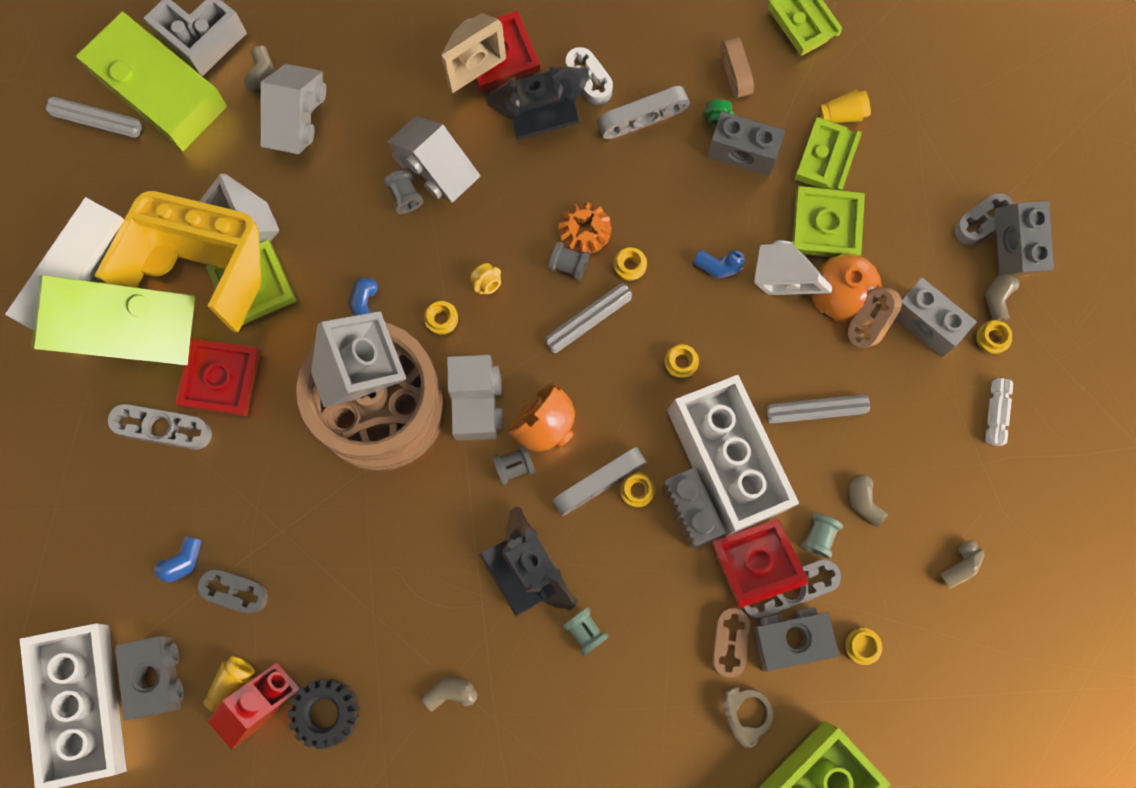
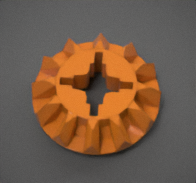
[558,202,611,254]

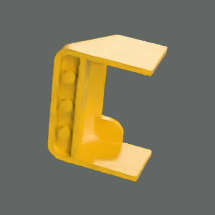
[94,191,261,333]

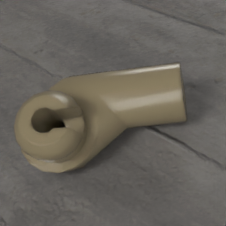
[244,46,275,93]
[985,273,1019,322]
[849,474,888,527]
[941,540,985,589]
[421,677,477,712]

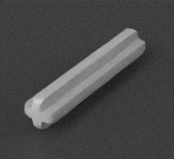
[46,97,143,138]
[545,283,632,353]
[767,394,870,424]

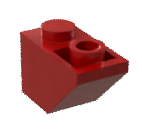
[208,662,300,750]

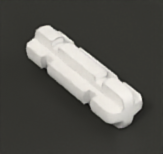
[985,378,1013,446]

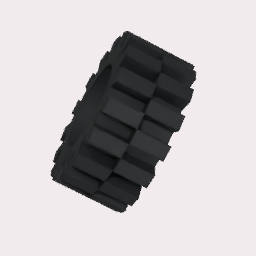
[288,679,360,749]

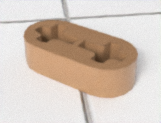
[720,37,754,98]
[848,288,902,348]
[711,608,750,678]

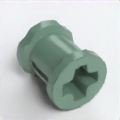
[800,513,843,559]
[562,607,609,656]

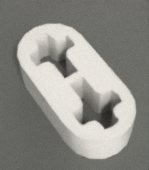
[566,47,613,105]

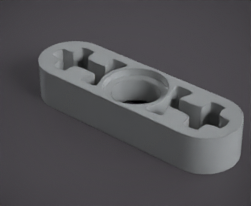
[597,86,690,139]
[108,404,212,450]
[552,447,647,516]
[741,560,841,619]

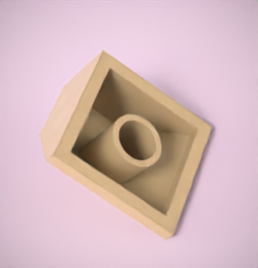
[441,13,506,93]

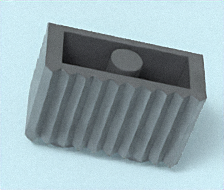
[662,467,726,549]

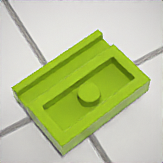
[767,0,843,56]
[794,117,862,191]

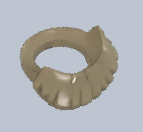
[724,686,773,748]

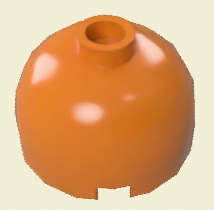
[811,254,882,323]
[508,382,575,452]

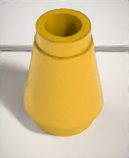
[819,89,871,123]
[203,656,255,712]

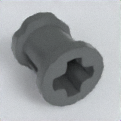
[383,169,423,214]
[548,241,590,281]
[492,445,535,485]

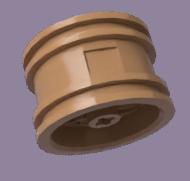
[296,323,446,471]

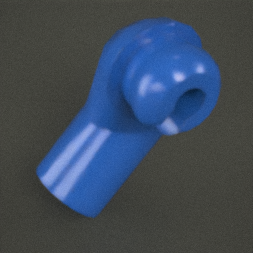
[693,249,745,278]
[348,277,378,316]
[154,536,202,582]

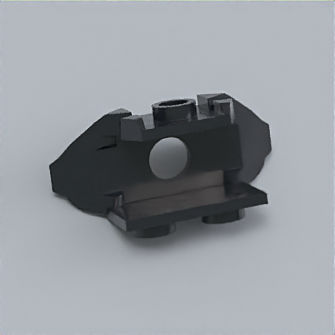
[485,66,590,140]
[479,507,578,617]

